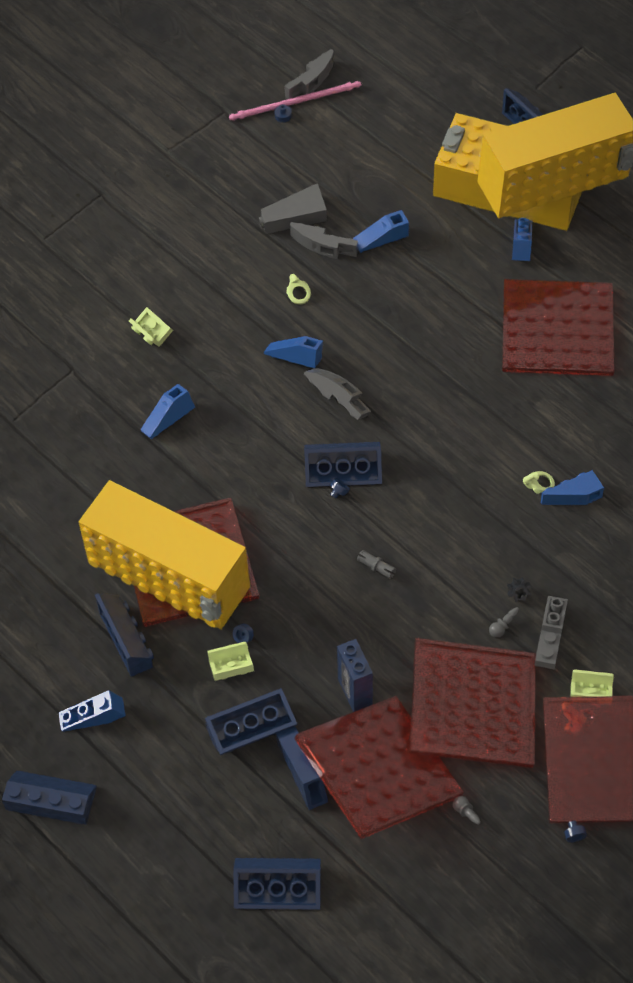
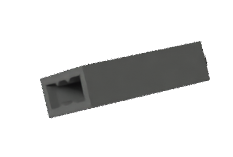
[258,184,327,234]

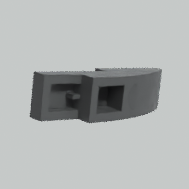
[285,49,334,100]
[290,222,358,259]
[304,368,371,420]
[535,596,568,669]

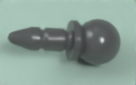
[489,607,519,638]
[453,796,480,824]

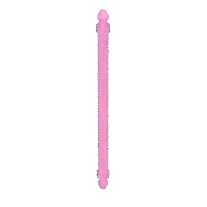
[229,81,361,120]

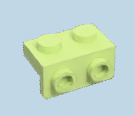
[129,307,173,347]
[207,642,254,681]
[570,670,614,705]

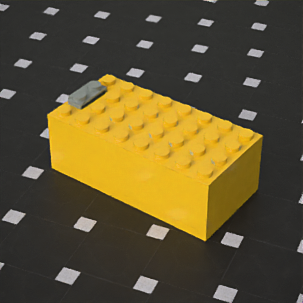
[477,92,633,219]
[433,113,582,231]
[79,480,250,629]

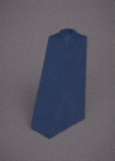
[276,726,328,810]

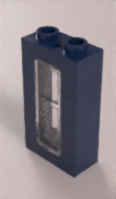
[337,639,373,713]

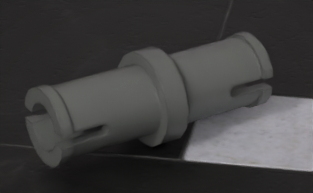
[357,550,396,579]

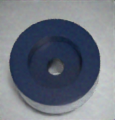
[275,104,292,123]
[330,478,350,498]
[233,623,254,643]
[564,820,587,842]

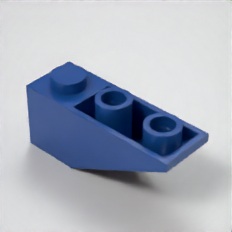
[353,210,409,252]
[512,218,532,261]
[264,336,323,368]
[140,384,195,439]
[541,470,604,505]
[59,691,125,732]

